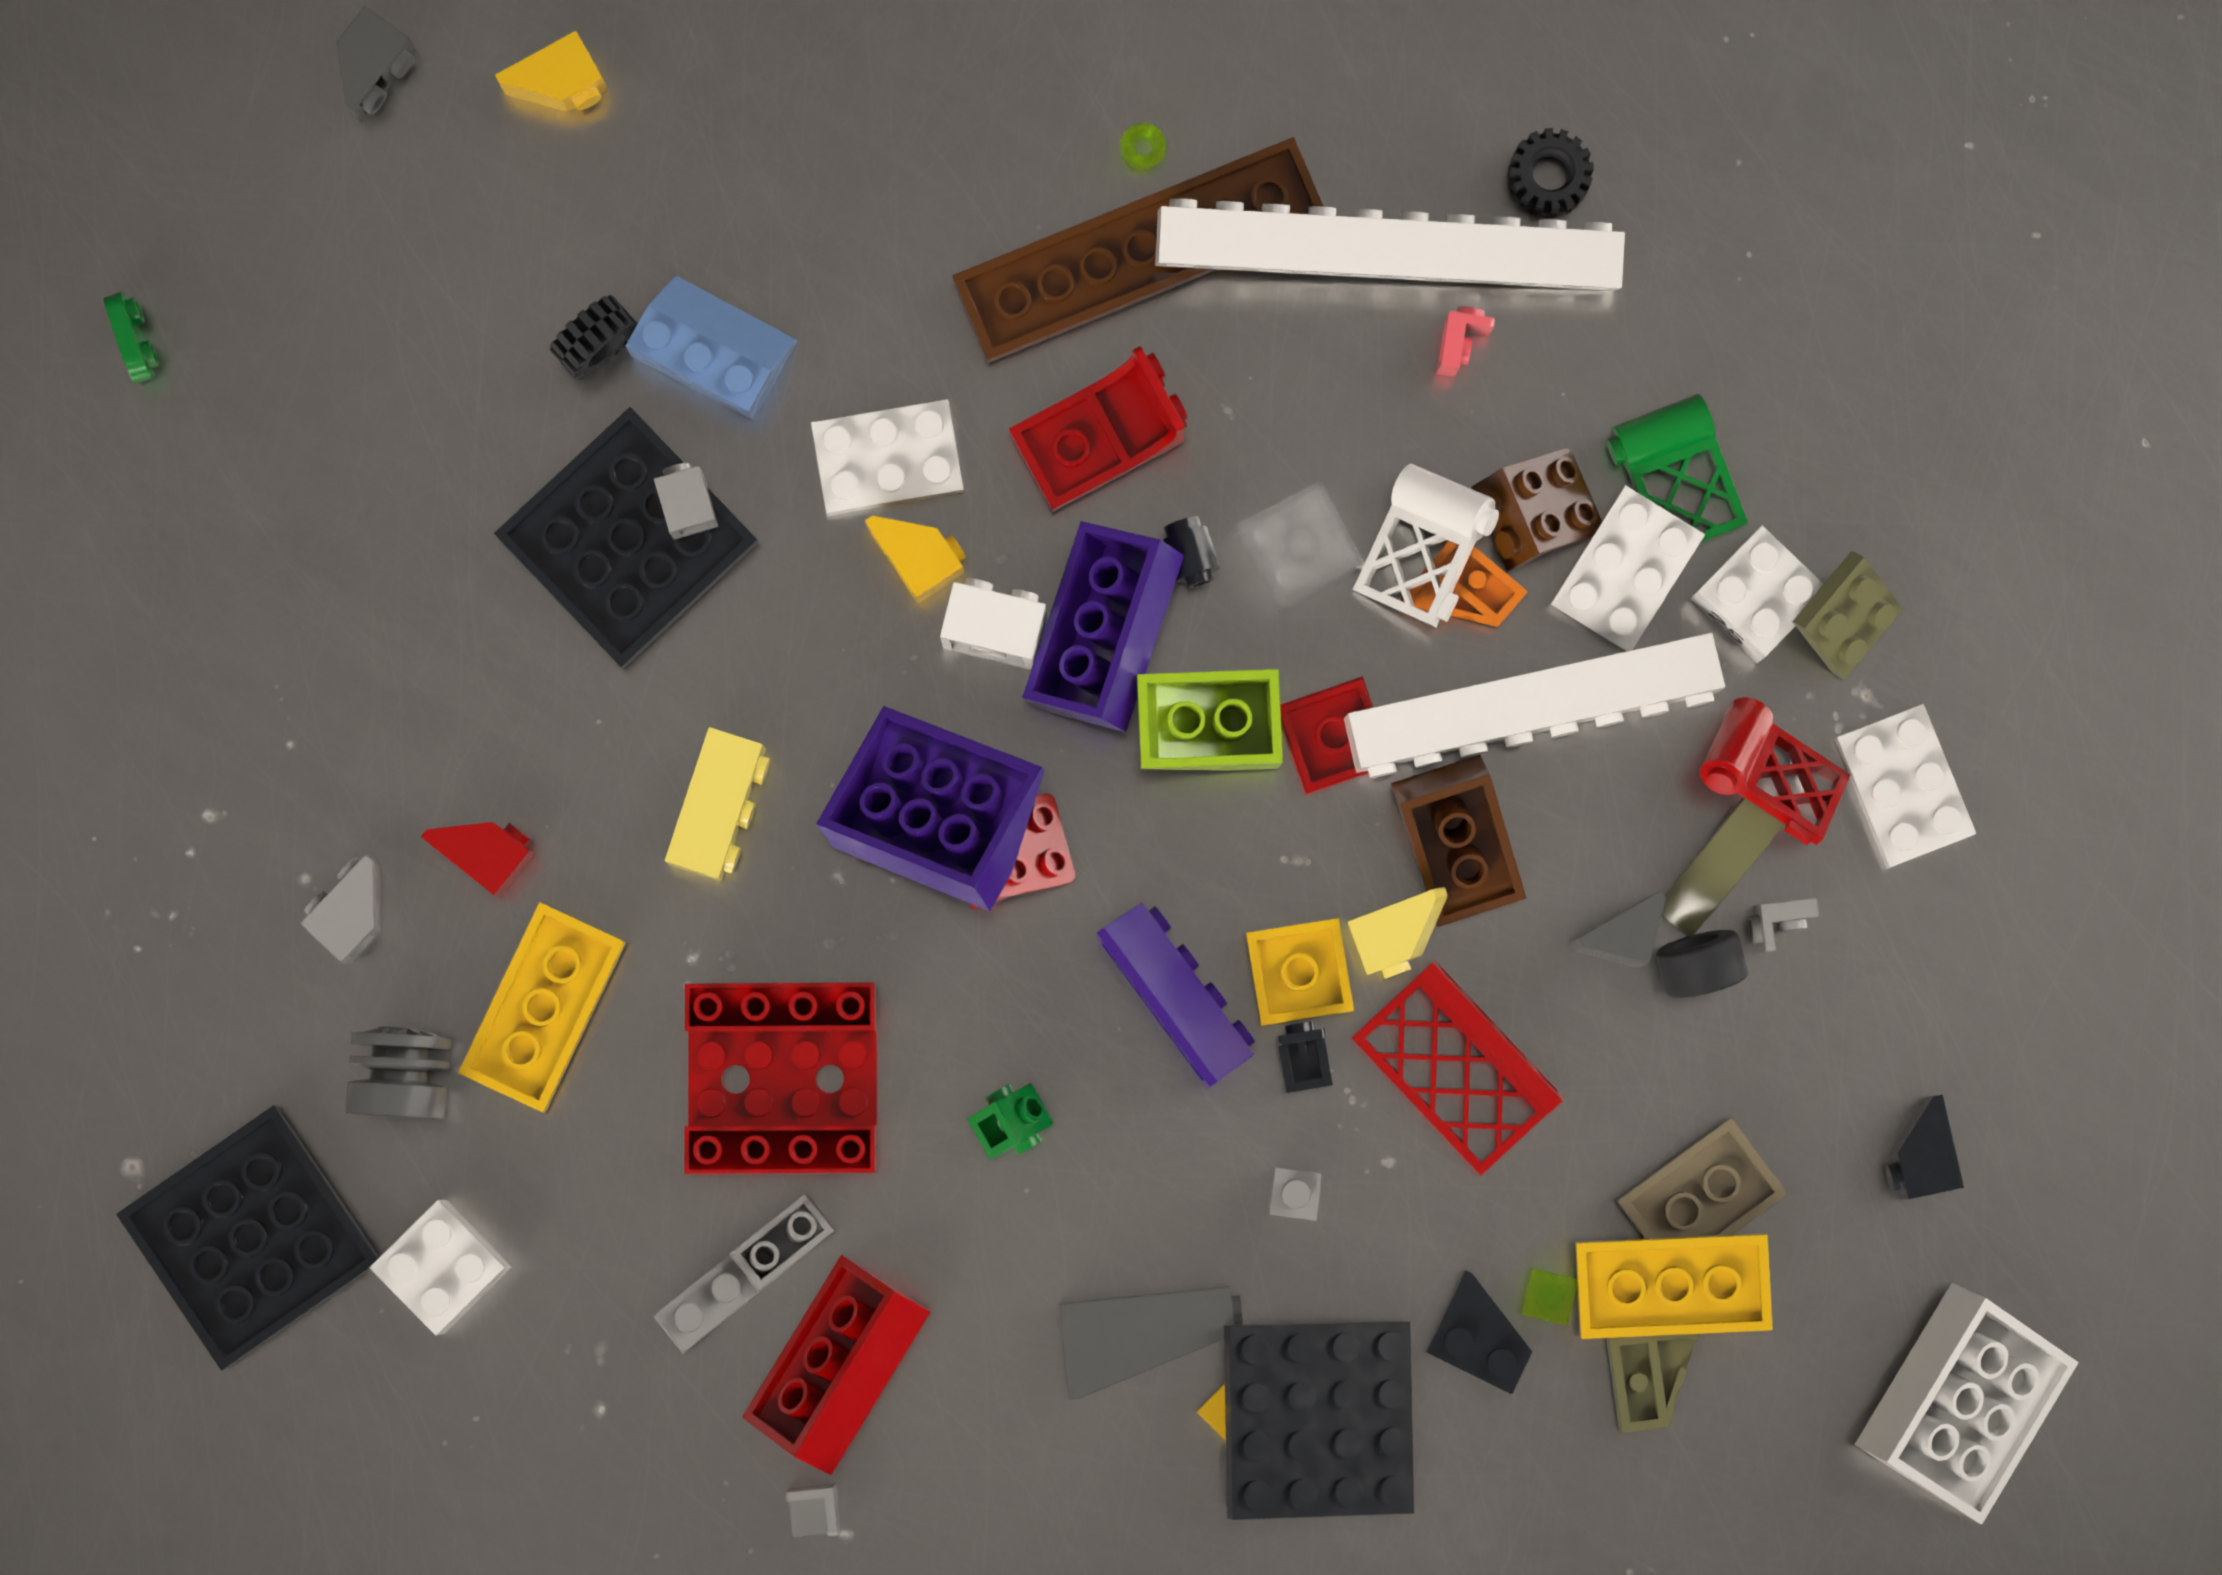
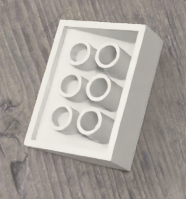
[1854,1282,2079,1525]

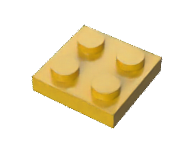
[1246,918,1354,1026]

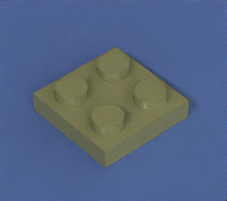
[1792,551,1903,679]

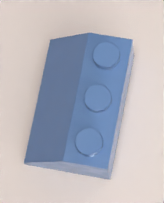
[626,275,797,421]

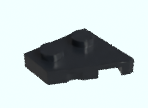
[1425,1270,1532,1394]

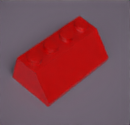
[742,1255,931,1475]

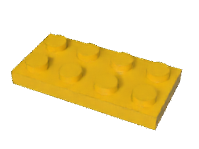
[458,902,626,1113]
[1575,1233,1773,1339]

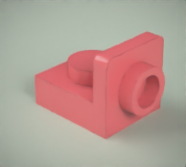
[1436,306,1495,377]

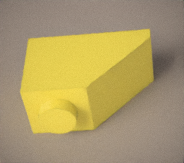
[1348,887,1448,979]

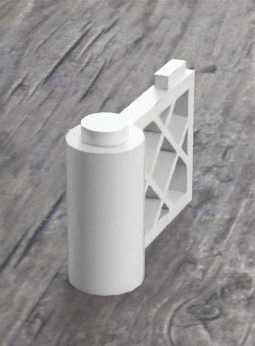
[1353,464,1499,627]

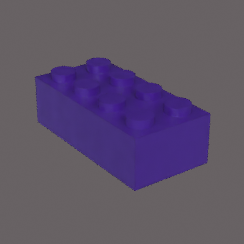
[1022,521,1184,732]

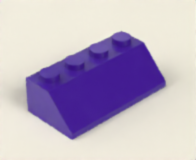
[1096,902,1255,1089]

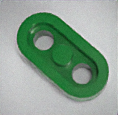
[103,291,159,384]

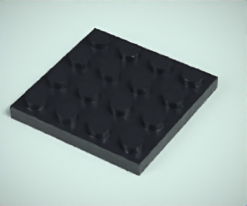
[494,407,759,669]
[116,1105,380,1371]
[1224,1321,1414,1520]

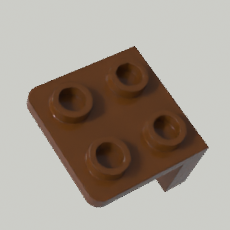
[1471,448,1602,572]

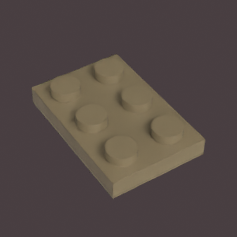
[1616,1117,1788,1239]

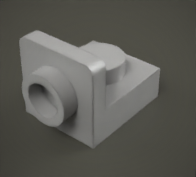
[1748,898,1819,953]

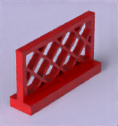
[1352,960,1564,1176]

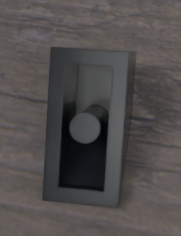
[1885,1094,1964,1199]

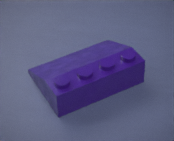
[816,706,1044,911]

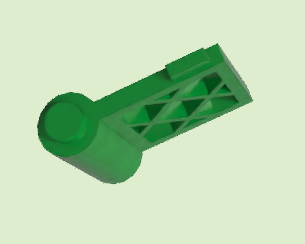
[1606,394,1748,542]

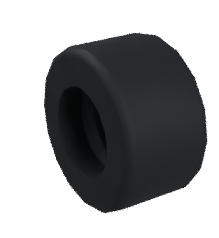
[1656,930,1748,998]

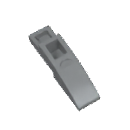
[653,1194,834,1354]

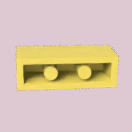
[664,727,770,881]

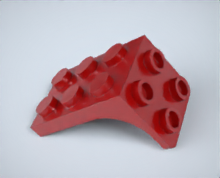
[1008,346,1188,513]

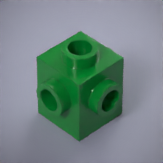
[967,1083,1054,1160]

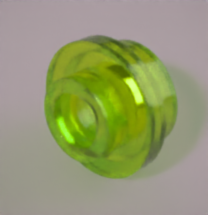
[1120,123,1166,170]

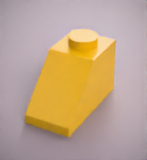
[495,31,608,112]
[865,515,967,604]

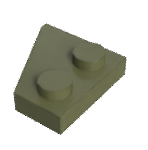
[1606,1334,1700,1433]

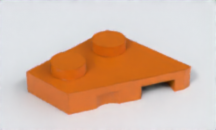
[1399,541,1528,627]

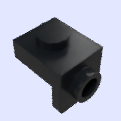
[1276,1021,1333,1093]

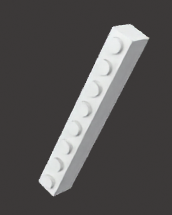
[1344,633,1725,778]

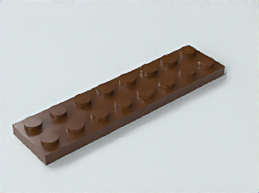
[952,137,1324,363]

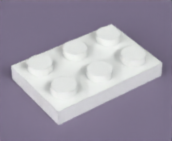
[811,399,964,516]
[1551,485,1705,652]
[1834,704,1977,869]

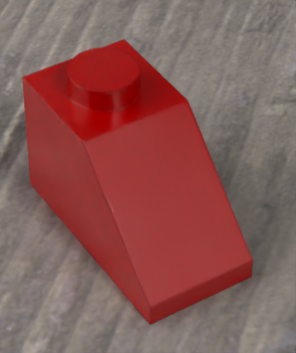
[421,822,535,898]

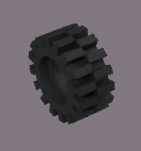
[1507,128,1594,218]
[550,295,638,379]

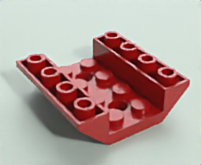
[684,982,878,1174]

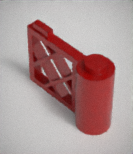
[1700,697,1850,845]

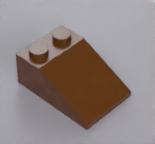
[1391,754,1526,927]

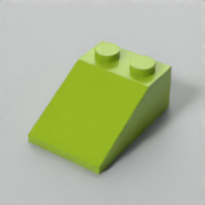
[1137,669,1283,771]

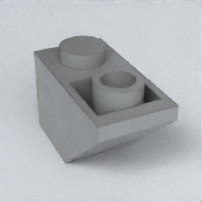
[300,855,382,965]

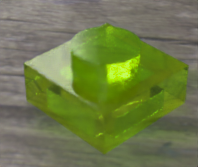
[1520,1268,1577,1326]

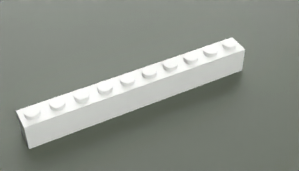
[1155,199,1625,291]

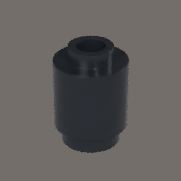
[1163,516,1221,588]

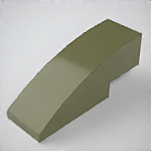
[1662,797,1784,937]

